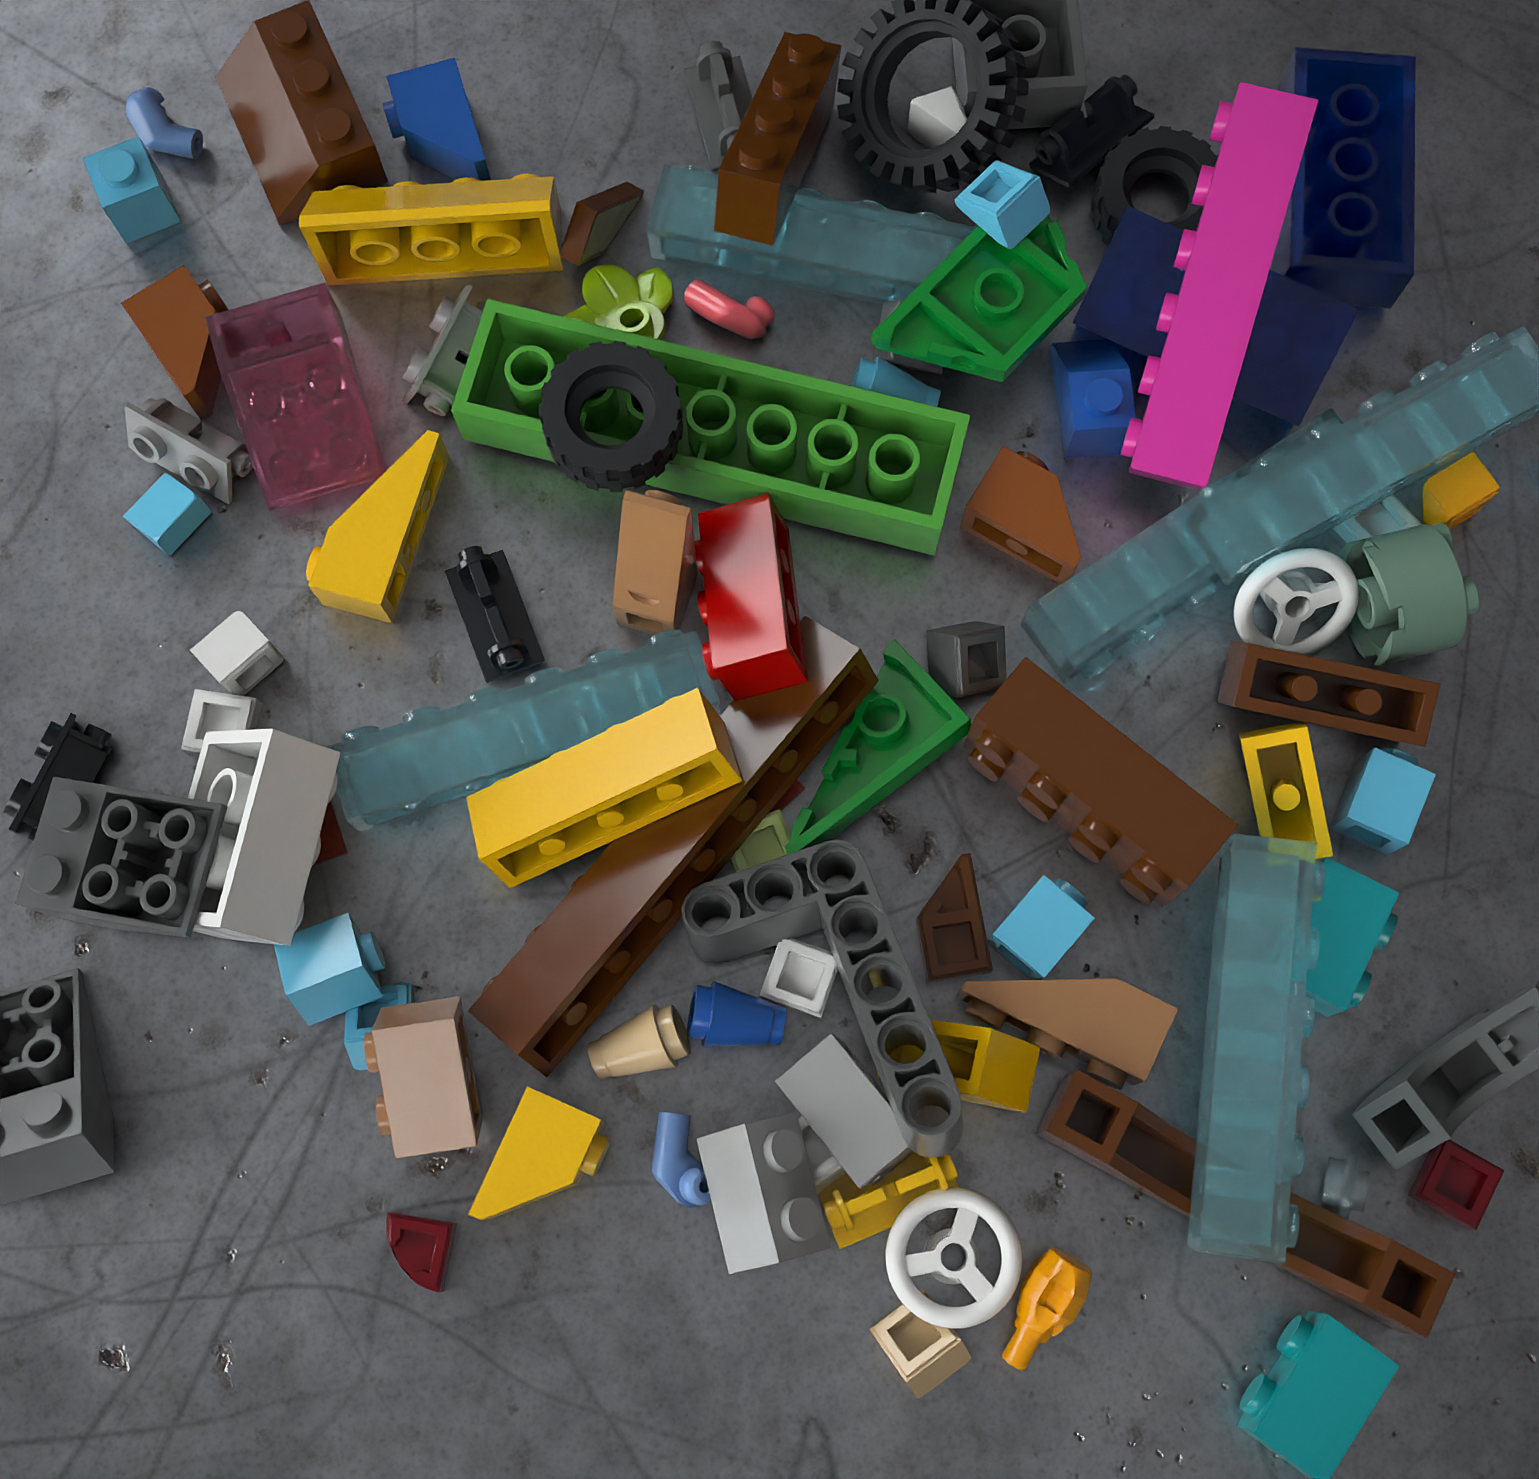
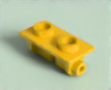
[817,1152,959,1249]

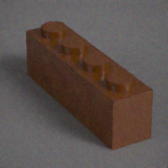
[714,32,842,246]

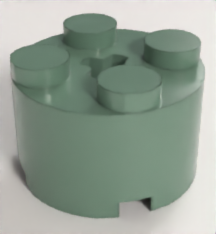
[1339,523,1479,666]

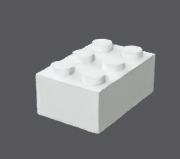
[188,729,341,946]

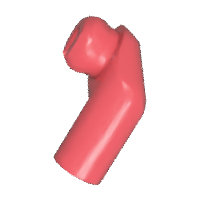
[684,279,775,339]

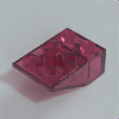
[205,282,387,511]

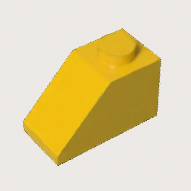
[1239,721,1333,868]
[876,1019,1041,1113]
[469,1086,611,1220]

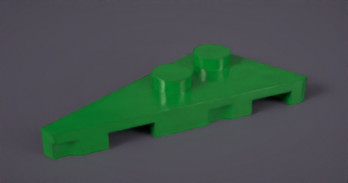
[785,639,972,855]

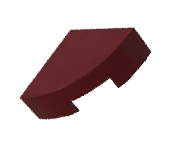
[386,1212,457,1293]

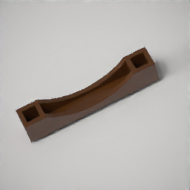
[1036,1070,1456,1338]

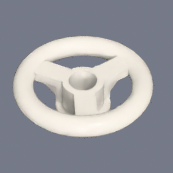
[1234,548,1359,655]
[886,1187,1022,1329]

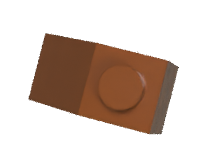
[121,265,232,421]
[960,446,1082,588]

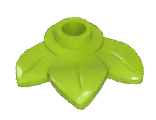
[563,264,674,341]

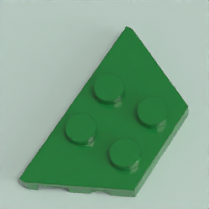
[871,173,1087,382]

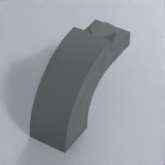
[1352,980,1539,1170]

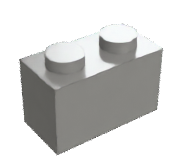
[697,1112,831,1274]

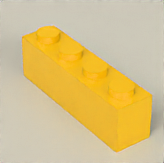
[466,688,742,888]

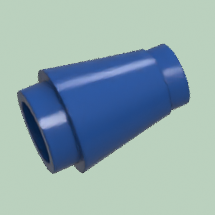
[687,981,786,1046]

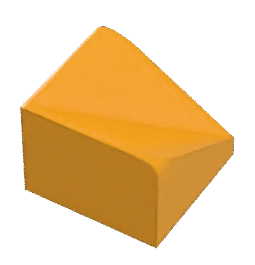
[1422,451,1501,530]

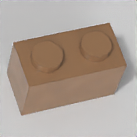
[364,996,482,1159]

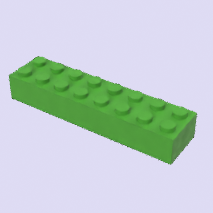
[451,298,971,556]

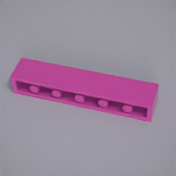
[1120,82,1318,492]

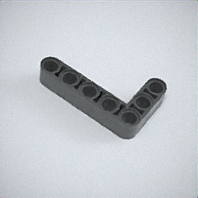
[681,840,963,1158]

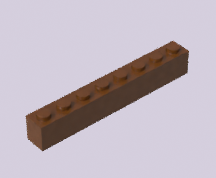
[468,616,879,1077]

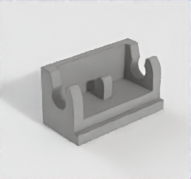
[775,1033,914,1189]

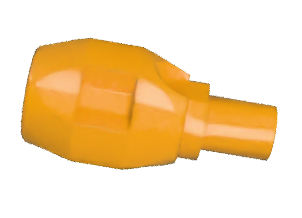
[1001,1247,1092,1371]

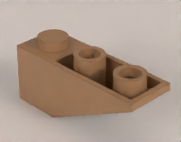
[612,490,698,641]
[956,978,1178,1090]

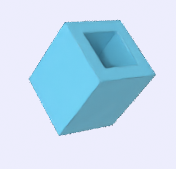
[82,136,181,244]
[1328,747,1436,855]
[987,875,1095,980]
[274,912,386,1026]

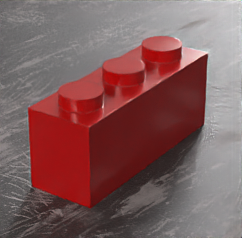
[694,493,808,701]

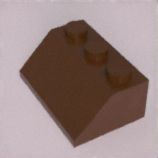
[215,0,389,226]

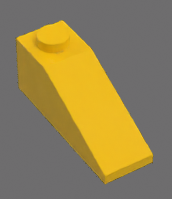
[306,430,450,624]

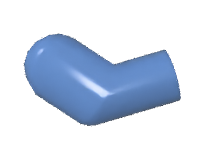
[126,87,203,159]
[652,1112,711,1208]

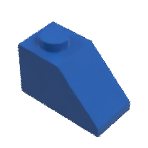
[382,58,491,181]
[1050,339,1136,459]

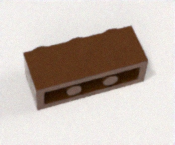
[1217,641,1441,747]

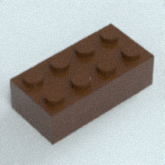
[963,657,1239,907]

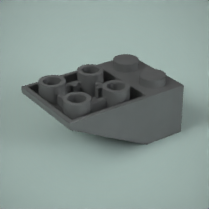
[15,777,228,938]
[0,968,115,1206]

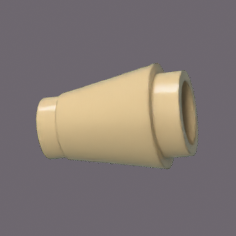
[588,1004,691,1081]

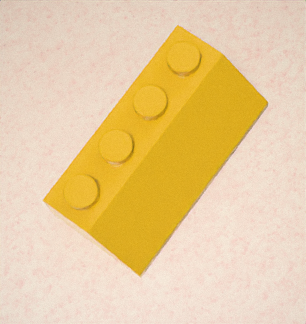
[299,174,564,286]

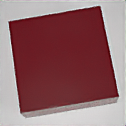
[1408,1139,1505,1230]

